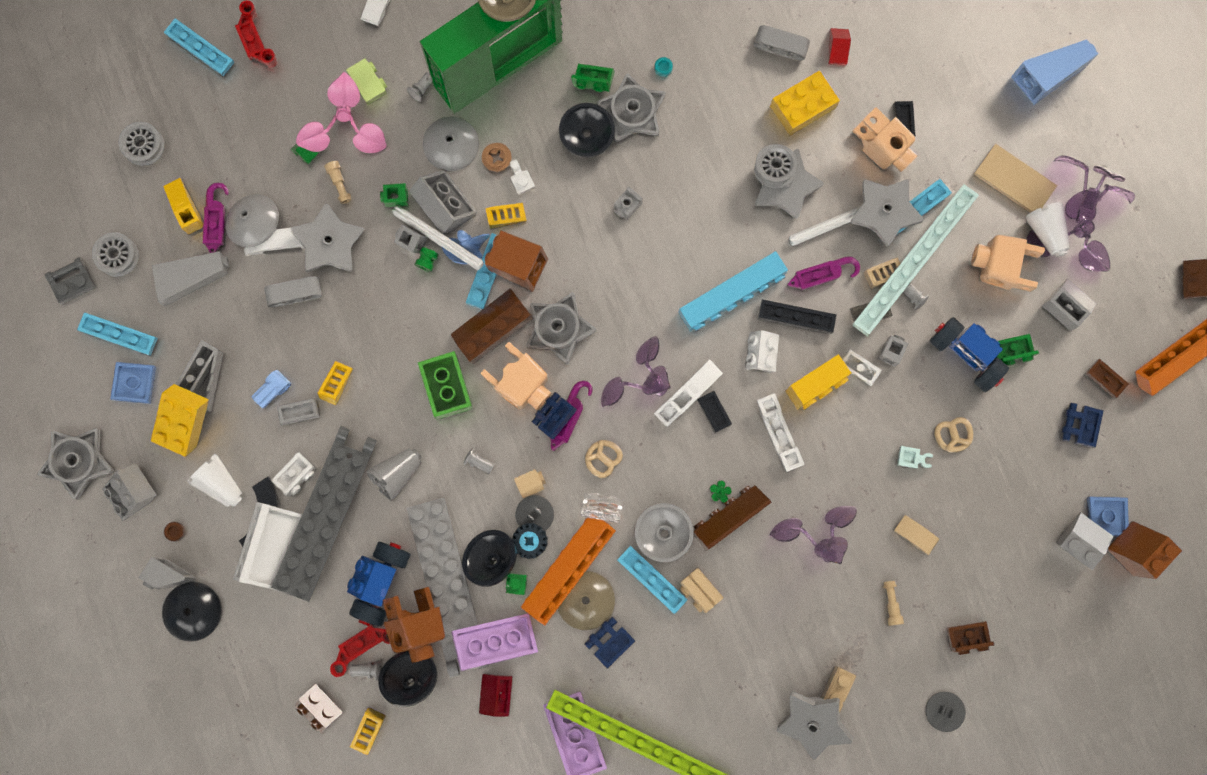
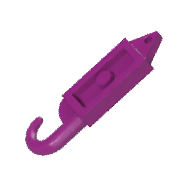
[203,182,229,253]
[787,256,860,291]
[551,380,593,451]

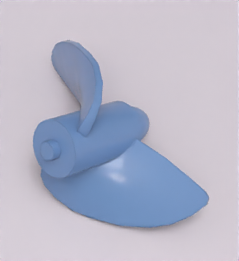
[442,230,490,264]

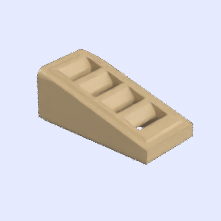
[863,257,901,290]

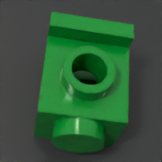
[380,183,409,207]
[506,574,528,595]

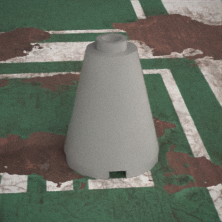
[366,449,422,500]

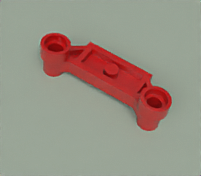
[235,0,277,68]
[330,624,390,677]

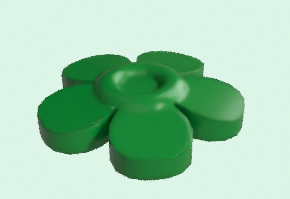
[710,481,732,503]

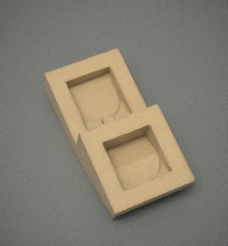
[894,515,940,555]

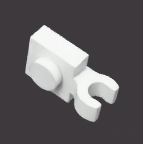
[510,159,535,196]

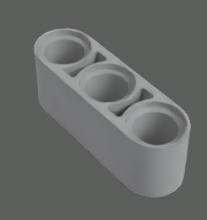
[754,25,810,61]
[264,276,322,307]

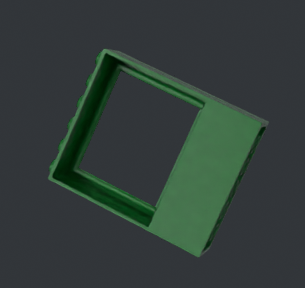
[419,0,563,114]

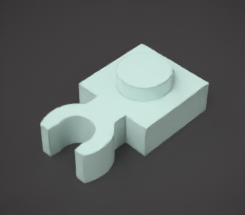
[897,446,933,469]

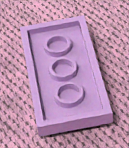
[451,614,538,671]
[543,691,607,775]

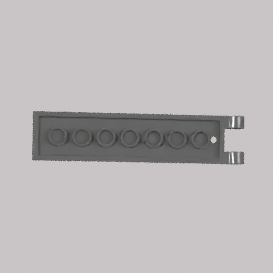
[271,426,377,602]

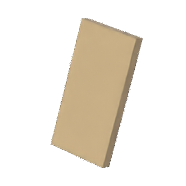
[974,143,1058,213]

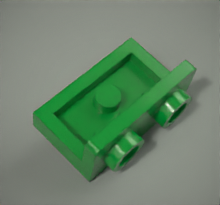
[571,63,615,92]
[995,334,1039,366]

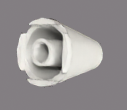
[1026,202,1070,258]
[187,454,242,507]

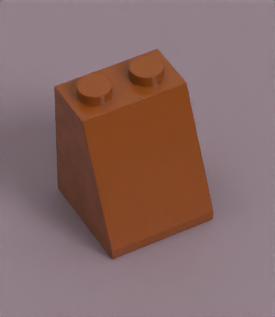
[485,231,548,292]
[1107,521,1182,579]

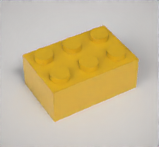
[770,70,840,136]
[785,354,852,410]
[151,384,209,457]

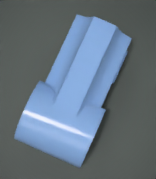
[251,370,291,409]

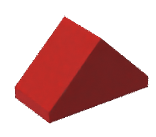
[828,28,851,65]

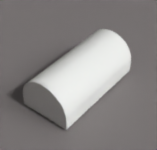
[842,349,882,386]

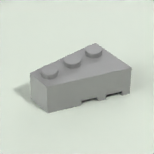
[176,340,223,412]

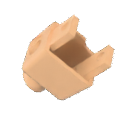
[853,107,917,172]
[971,235,1045,292]
[481,342,552,410]

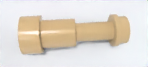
[324,161,351,204]
[883,581,904,626]

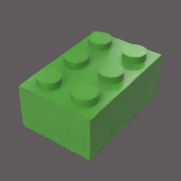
[417,351,473,420]

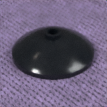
[559,103,615,158]
[462,530,517,587]
[162,582,222,642]
[378,651,438,707]

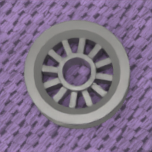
[118,122,165,166]
[754,144,798,189]
[92,232,139,277]

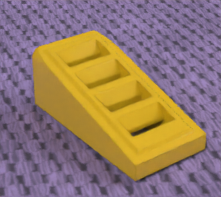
[485,203,527,229]
[318,361,353,405]
[350,708,386,755]

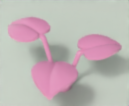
[296,72,387,153]

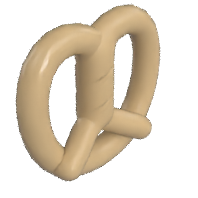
[934,417,973,452]
[585,440,623,478]

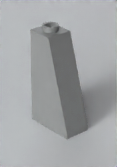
[152,251,229,306]

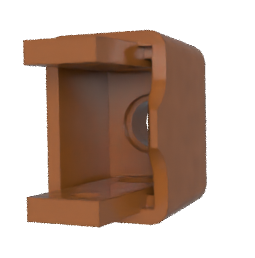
[383,587,445,663]

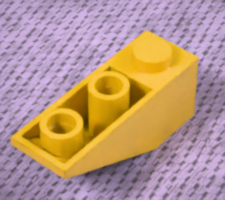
[163,178,204,235]

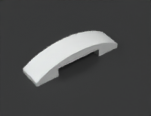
[244,228,305,256]
[757,393,805,472]

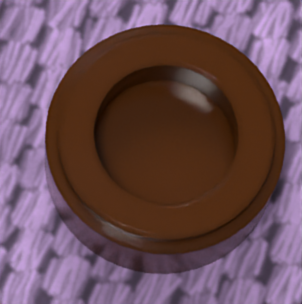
[164,522,185,542]

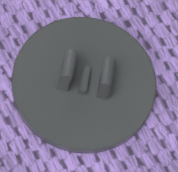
[515,495,554,531]
[926,691,966,732]

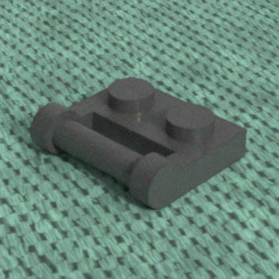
[45,257,96,305]

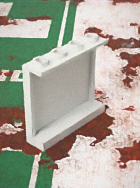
[233,502,303,591]

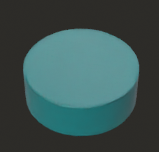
[654,57,673,77]

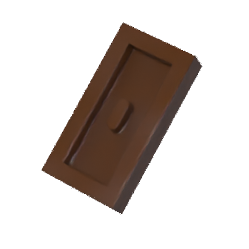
[1085,359,1129,399]

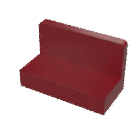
[479,674,513,717]

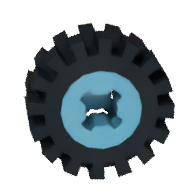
[512,523,548,559]

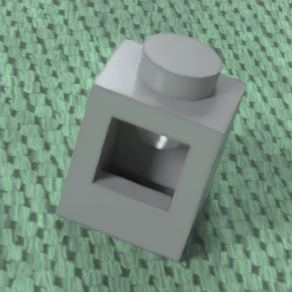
[613,186,643,220]
[394,225,428,253]
[878,335,909,367]

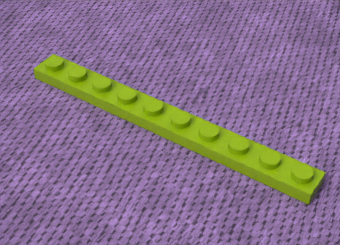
[546,689,727,775]

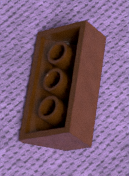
[451,288,533,364]
[693,485,772,551]

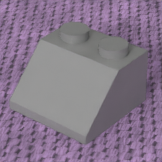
[1056,512,1113,570]
[139,557,196,590]

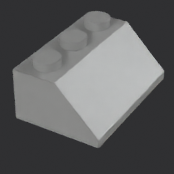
[409,170,477,234]

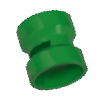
[414,247,439,272]

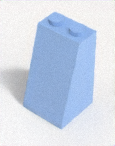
[1011,39,1098,105]

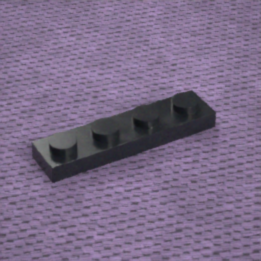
[758,299,837,334]

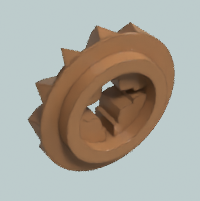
[482,143,512,173]

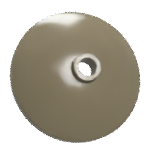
[478,0,536,22]
[558,571,615,630]

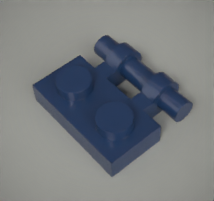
[531,392,577,440]
[1062,403,1104,448]
[584,616,635,669]

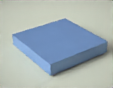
[110,362,156,404]
[1087,497,1129,536]

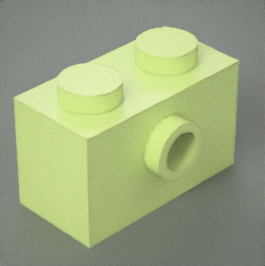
[346,58,387,105]

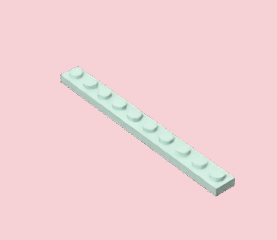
[853,184,979,337]

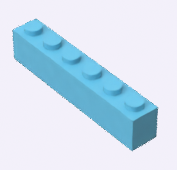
[678,251,788,331]

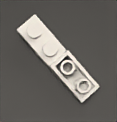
[654,359,723,427]

